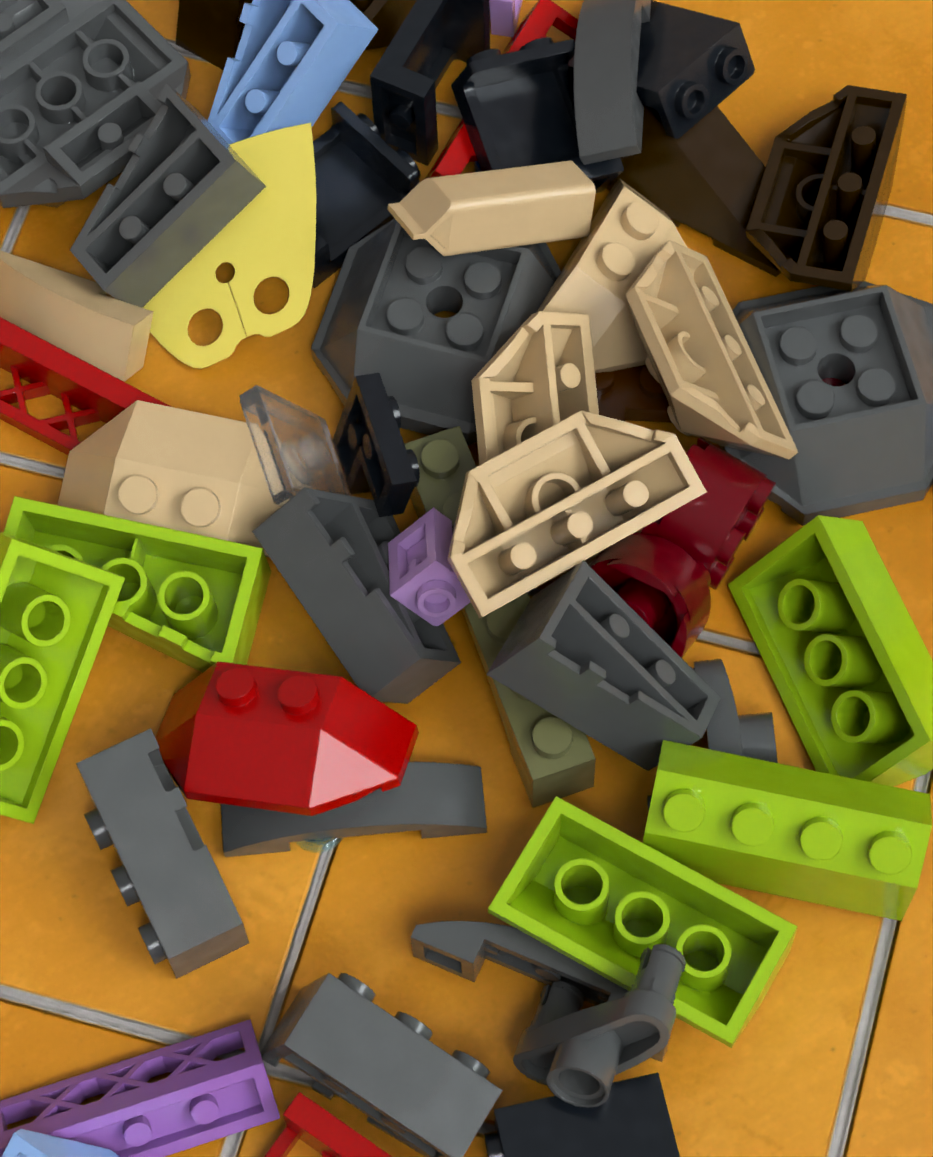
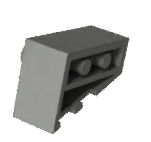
[70,83,266,308]
[252,487,461,704]
[486,560,721,771]
[76,728,249,979]
[261,973,503,1157]

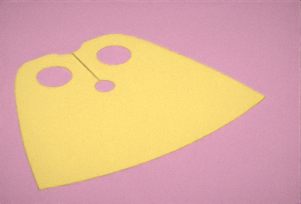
[142,123,317,369]

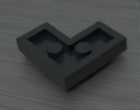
[332,373,420,517]

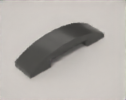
[574,0,651,165]
[221,762,487,857]
[410,921,669,1062]

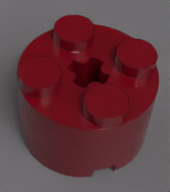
[641,437,776,590]
[589,532,711,658]

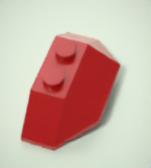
[155,662,419,816]

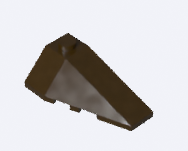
[606,106,782,277]

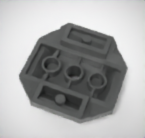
[0,0,191,208]
[311,218,561,445]
[719,281,933,526]

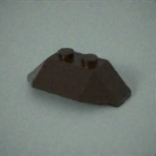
[746,85,907,291]

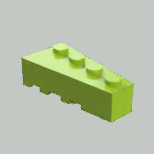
[4,496,271,673]

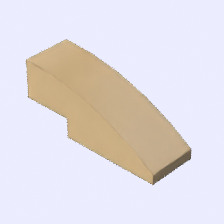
[0,250,153,382]

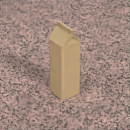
[387,160,596,257]

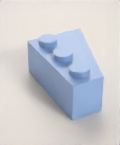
[208,0,379,144]

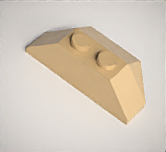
[537,178,687,373]
[625,240,798,459]
[471,311,601,567]
[58,400,303,558]
[447,410,707,618]

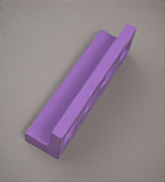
[0,1019,280,1157]

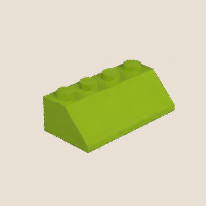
[727,515,933,787]
[0,531,125,824]
[642,740,932,921]
[488,796,798,1048]

